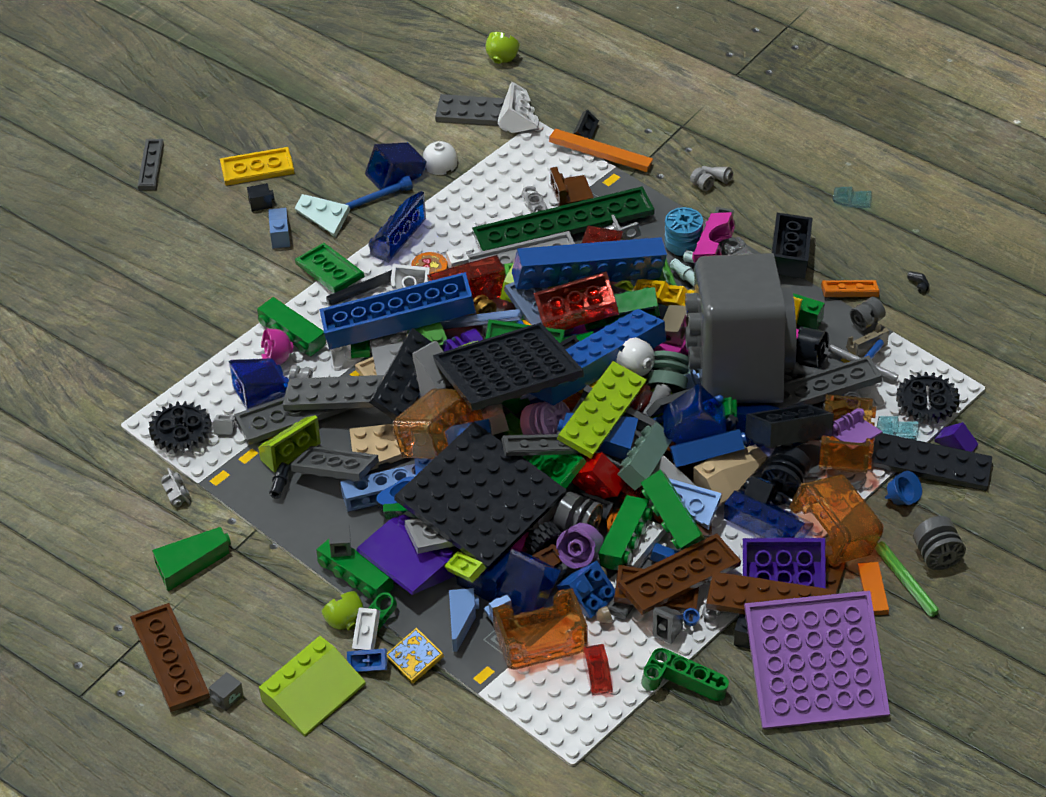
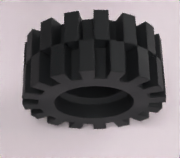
[525,521,561,555]

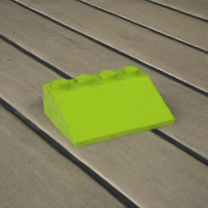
[259,636,366,736]

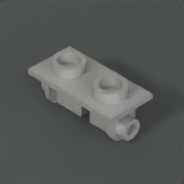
[161,468,191,507]

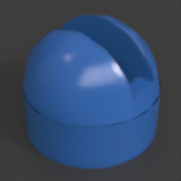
[683,608,700,626]

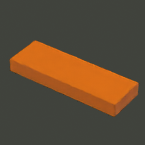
[821,280,880,297]
[858,562,889,615]

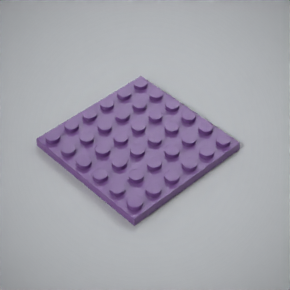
[744,591,890,730]

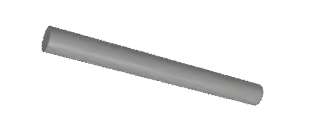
[828,344,899,381]

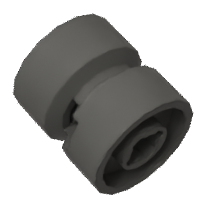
[850,297,886,330]

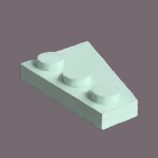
[295,194,350,238]

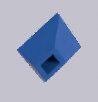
[557,561,615,619]

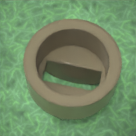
[596,606,613,624]

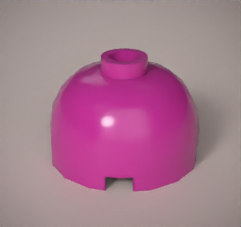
[261,329,293,366]

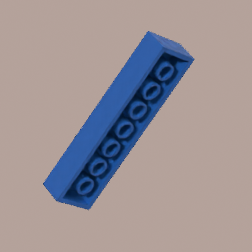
[512,237,667,290]
[319,272,476,350]
[529,309,666,406]

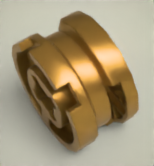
[469,295,497,315]

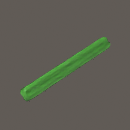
[875,541,939,617]

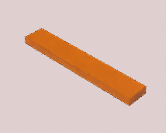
[549,128,653,172]

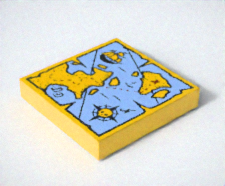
[387,628,444,683]

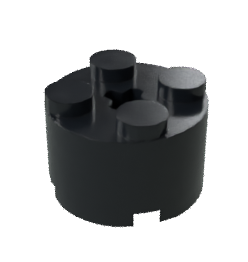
[796,326,829,368]

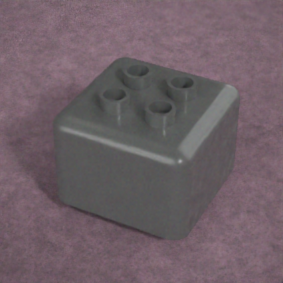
[685,253,796,405]

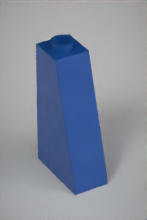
[557,412,638,459]
[669,429,747,467]

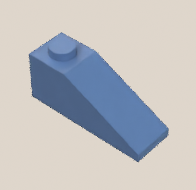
[269,208,290,249]
[449,588,479,652]

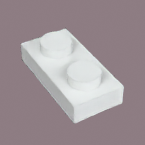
[352,608,380,650]

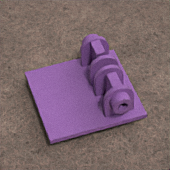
[832,408,882,449]

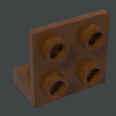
[550,167,594,206]

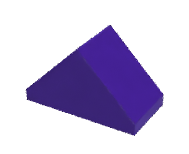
[934,422,978,452]

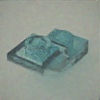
[833,186,872,208]
[876,416,920,440]

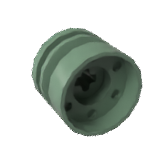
[646,351,689,394]

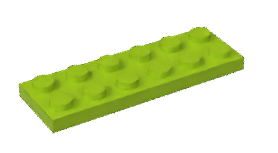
[557,361,647,459]

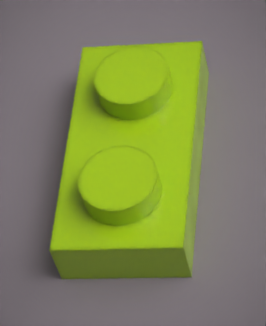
[445,551,486,583]

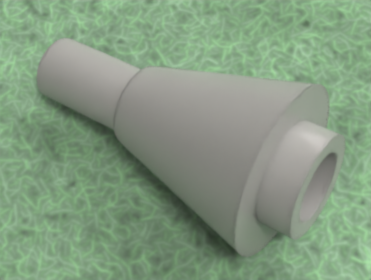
[702,166,733,184]
[642,384,671,417]

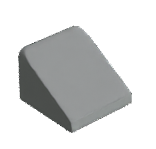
[213,415,235,435]

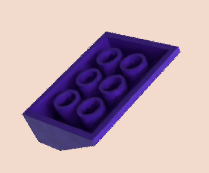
[356,514,455,595]
[743,538,826,588]

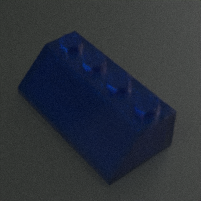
[368,191,426,263]
[724,490,814,538]

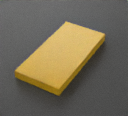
[220,147,295,186]

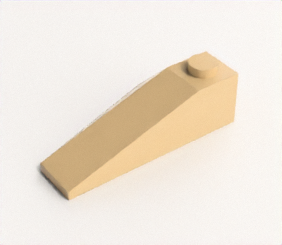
[693,445,768,507]

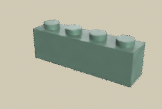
[618,422,674,490]

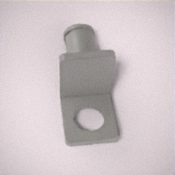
[598,215,641,241]

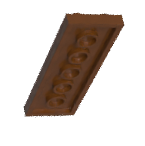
[618,533,741,615]
[706,571,837,615]
[130,603,210,712]

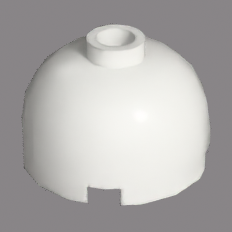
[423,141,457,175]
[616,337,655,376]

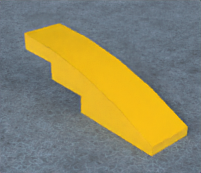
[633,279,694,306]

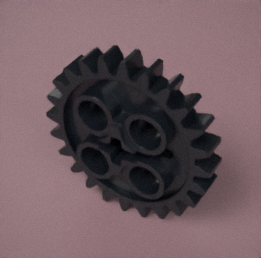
[896,372,960,424]
[148,401,212,453]

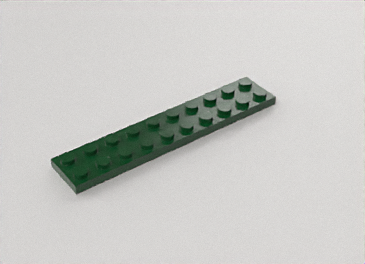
[472,186,655,252]

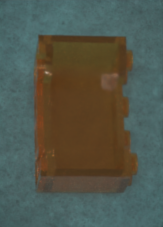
[393,388,484,459]
[819,394,876,474]
[789,474,884,565]
[492,588,588,670]

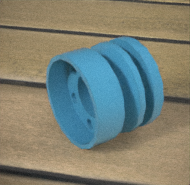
[665,207,703,256]

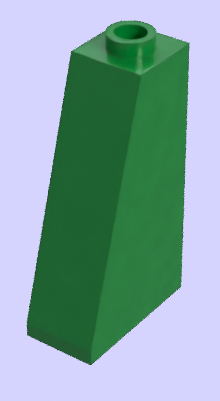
[152,527,231,591]

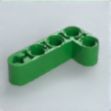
[641,648,729,701]

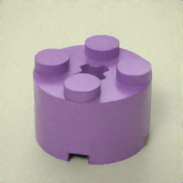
[556,523,604,568]

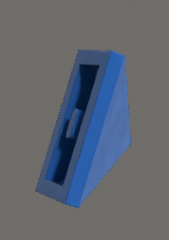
[347,649,387,672]

